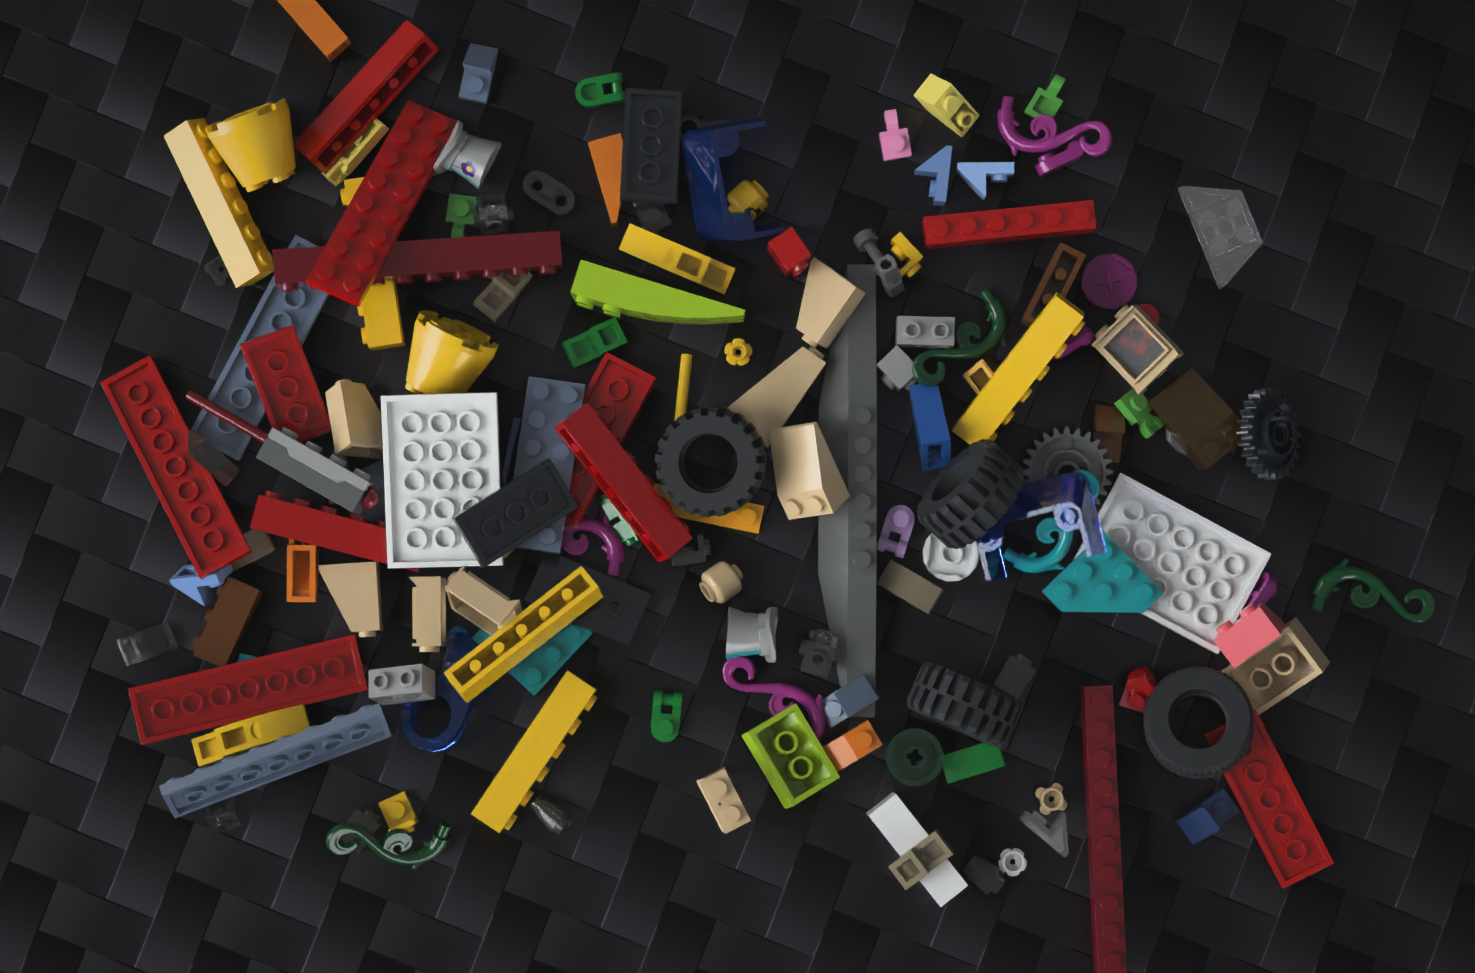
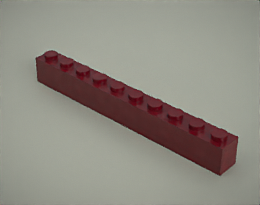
[272,231,562,292]
[1080,685,1127,973]

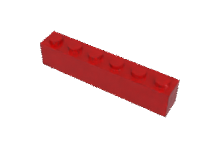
[294,20,439,175]
[922,200,1096,250]
[554,403,692,563]
[249,491,419,572]

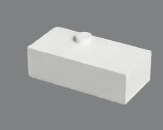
[867,792,968,907]

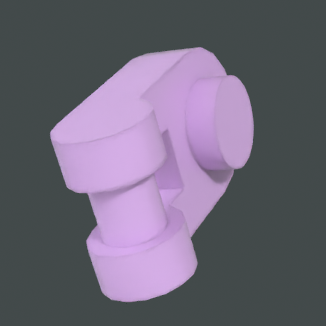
[877,505,915,559]

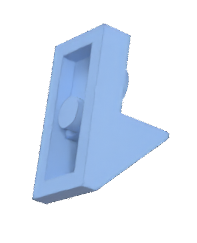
[955,162,1014,200]

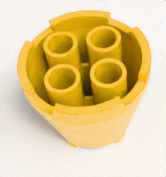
[205,98,296,192]
[405,310,499,394]

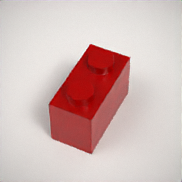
[767,227,811,278]

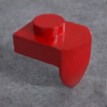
[1119,666,1156,713]

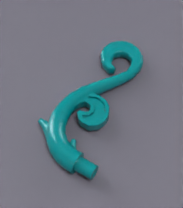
[1003,469,1100,573]

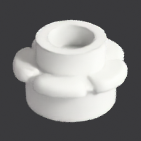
[998,848,1027,876]

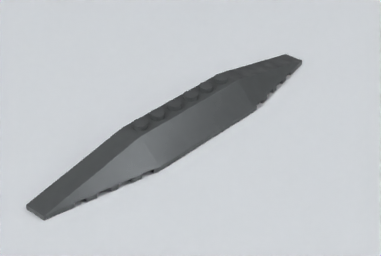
[818,264,877,717]

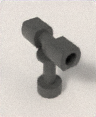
[853,228,905,298]

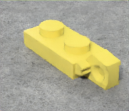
[322,118,389,186]

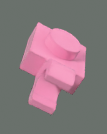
[879,109,912,161]

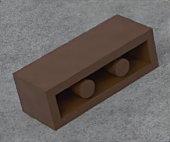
[1020,242,1086,327]
[192,576,264,666]

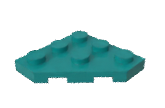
[1041,531,1163,613]
[472,623,593,696]

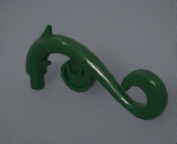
[912,288,1008,387]
[1311,559,1436,623]
[326,821,452,869]

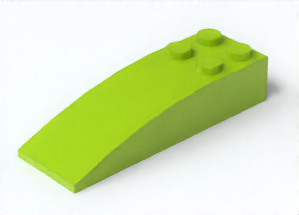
[571,260,745,325]

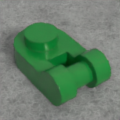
[575,72,626,108]
[651,690,683,742]

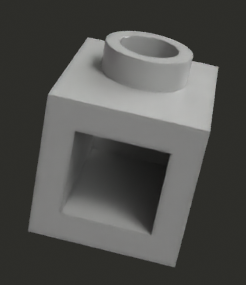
[876,345,917,392]

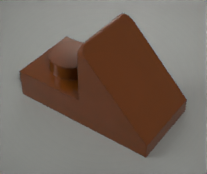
[1092,405,1125,464]

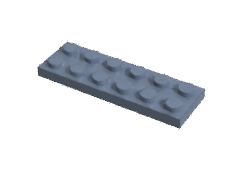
[513,376,585,554]

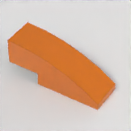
[287,538,320,602]

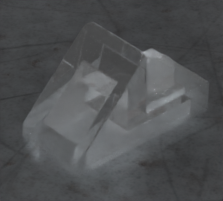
[1019,810,1069,858]

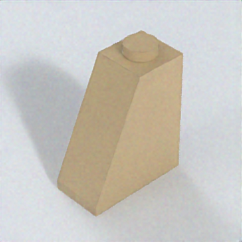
[796,257,866,349]
[325,379,383,459]
[319,561,383,637]

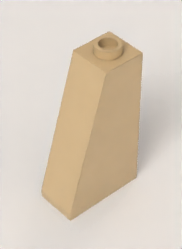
[727,346,826,449]

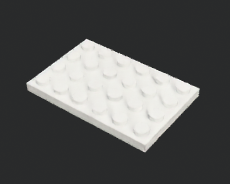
[381,392,504,568]
[1073,473,1271,654]

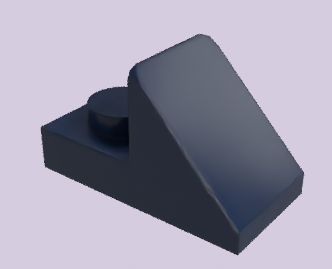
[1176,788,1240,845]

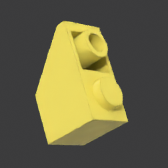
[913,74,980,137]

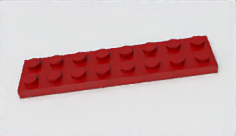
[307,100,457,307]
[100,355,252,580]
[128,634,368,745]

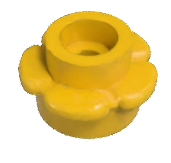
[724,338,752,366]

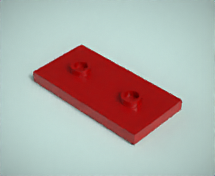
[239,324,332,443]

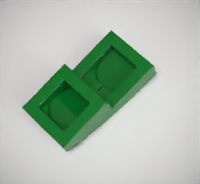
[562,317,627,369]
[939,742,1006,784]

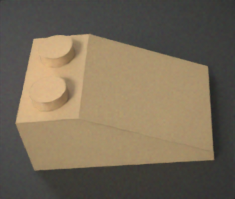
[769,422,850,520]
[1221,617,1330,715]

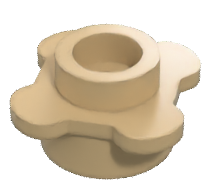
[1035,783,1067,815]

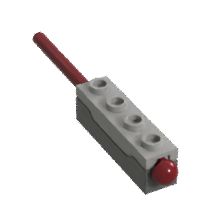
[186,389,380,515]

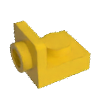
[890,232,923,278]
[378,791,419,833]

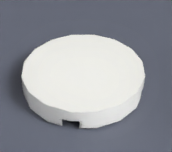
[922,533,979,582]

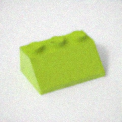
[741,703,840,809]

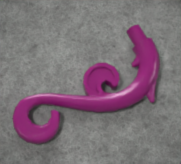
[997,96,1113,157]
[562,515,624,576]
[722,656,826,742]

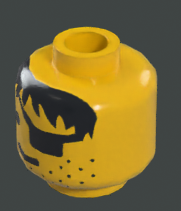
[727,180,769,222]

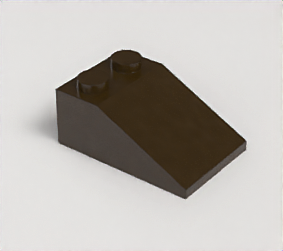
[1147,368,1241,470]

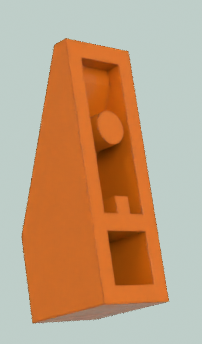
[588,133,623,228]
[822,720,883,772]

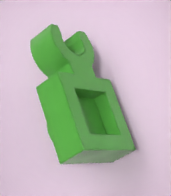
[1114,388,1163,439]

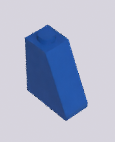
[909,383,951,471]

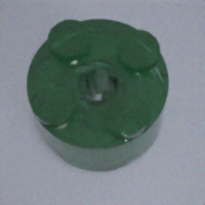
[885,728,944,786]

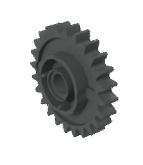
[1022,426,1113,516]

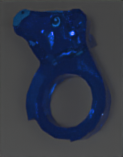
[401,626,493,752]

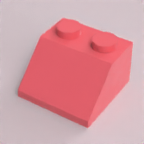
[1213,602,1285,668]

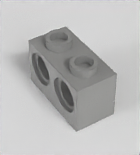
[895,316,955,349]
[369,664,435,705]

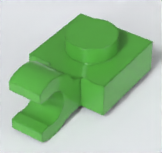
[1024,74,1066,118]
[446,194,478,238]

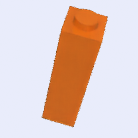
[277,0,352,62]

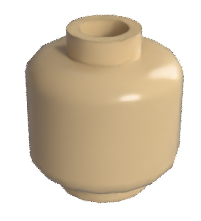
[699,561,743,603]

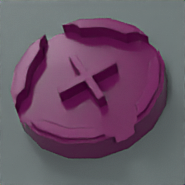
[1081,254,1137,310]

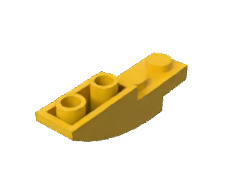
[619,223,736,295]
[191,704,310,767]

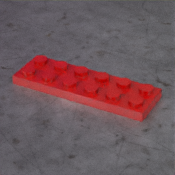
[565,352,657,529]
[1203,709,1334,889]

